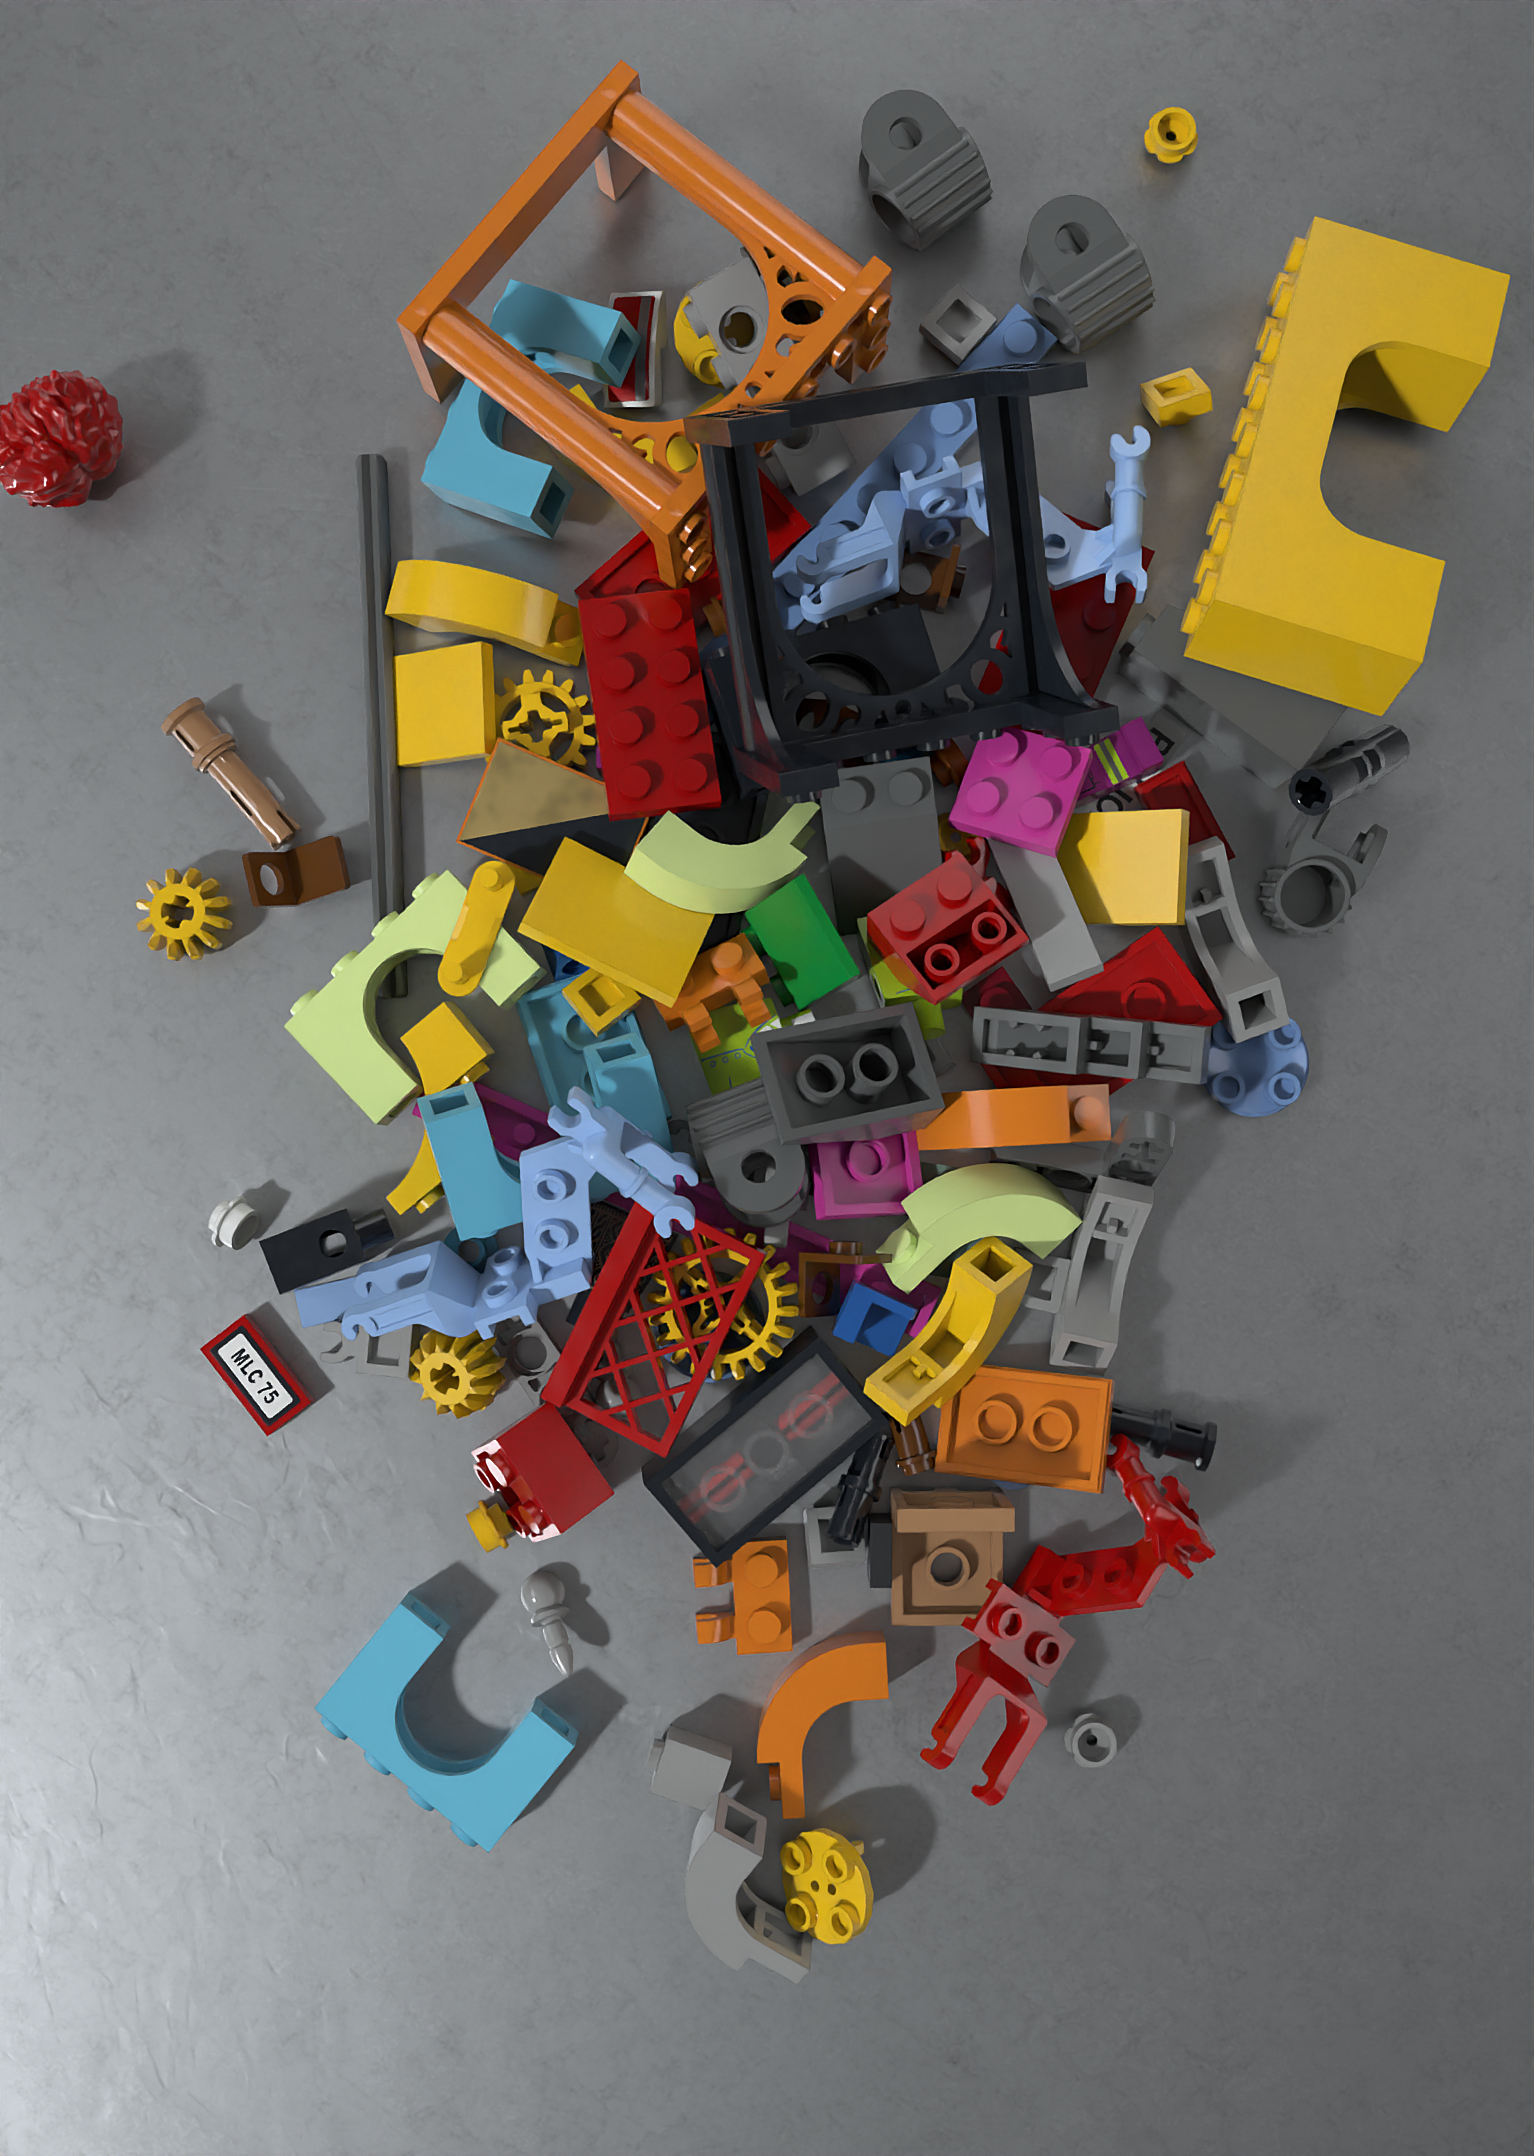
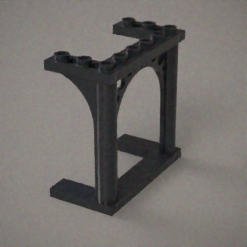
[683,361,1120,804]

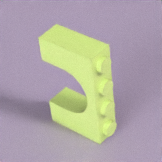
[284,870,548,1126]

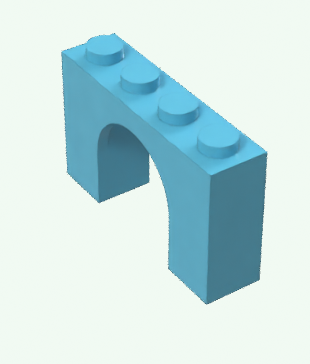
[420,279,642,539]
[417,1031,674,1241]
[314,1592,579,1853]

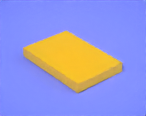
[1056,809,1190,926]
[517,837,715,1008]

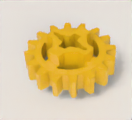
[485,669,598,770]

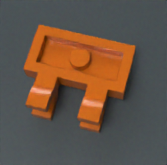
[652,932,772,1054]
[693,1536,793,1655]

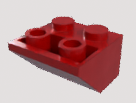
[867,852,1029,1006]
[471,1402,615,1543]

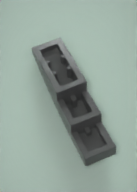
[970,1006,1212,1084]

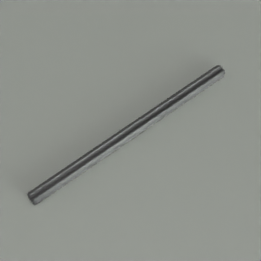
[355,454,408,999]

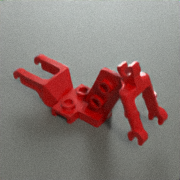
[920,1434,1216,1806]

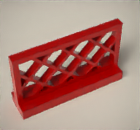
[540,1201,768,1458]

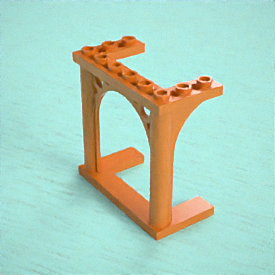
[396,60,893,589]

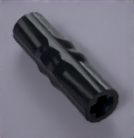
[1289,724,1410,816]

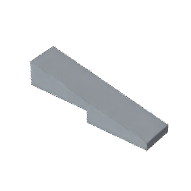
[983,837,1104,992]

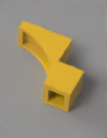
[386,1001,496,1215]

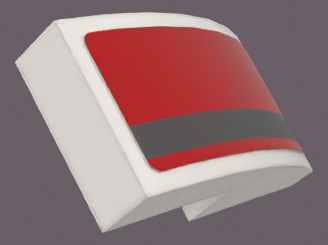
[603,291,668,408]

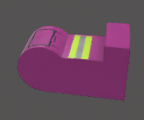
[1074,716,1164,809]

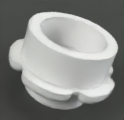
[209,1197,260,1250]

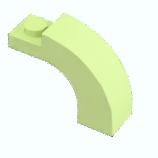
[624,801,820,914]
[875,1163,1083,1294]

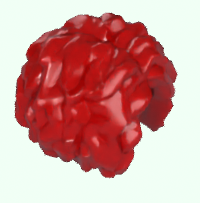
[0,370,124,508]

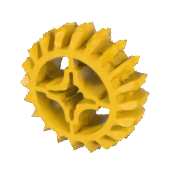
[647,1227,799,1381]

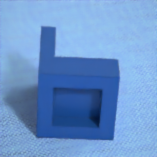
[831,1278,918,1356]

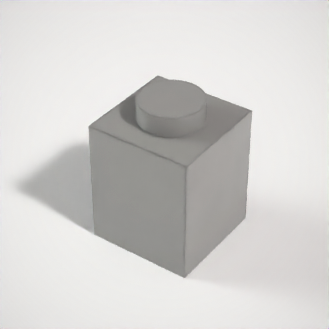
[644,1724,733,1811]

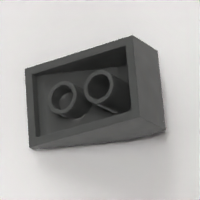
[820,756,942,936]
[750,1002,945,1145]

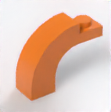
[916,1084,1112,1151]
[757,1630,889,1819]

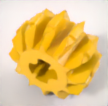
[136,867,232,961]
[409,1329,507,1419]

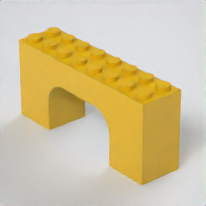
[1180,216,1511,717]

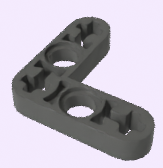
[988,1111,1176,1194]

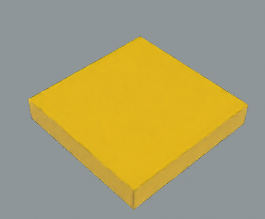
[392,641,496,768]

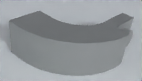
[1177,836,1290,1043]
[1049,1175,1154,1377]
[684,1792,813,1984]

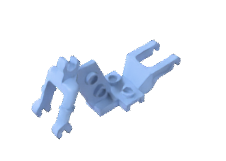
[796,425,1151,624]
[341,1086,699,1341]

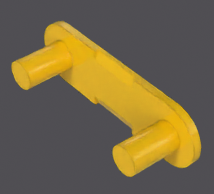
[438,861,516,997]

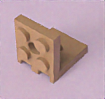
[890,1487,1015,1626]

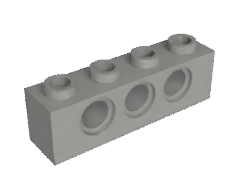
[682,256,857,497]

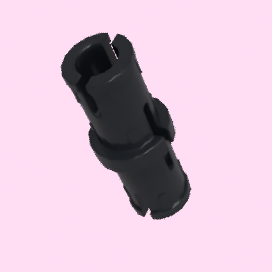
[824,1432,895,1548]

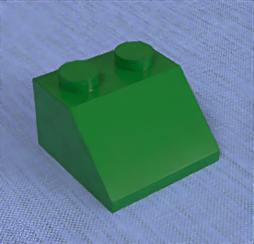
[741,873,860,1012]

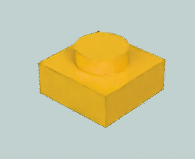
[1139,367,1213,428]
[562,968,641,1037]

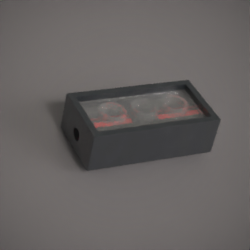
[641,1325,890,1568]

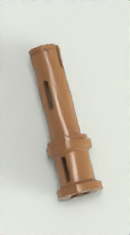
[161,697,302,851]

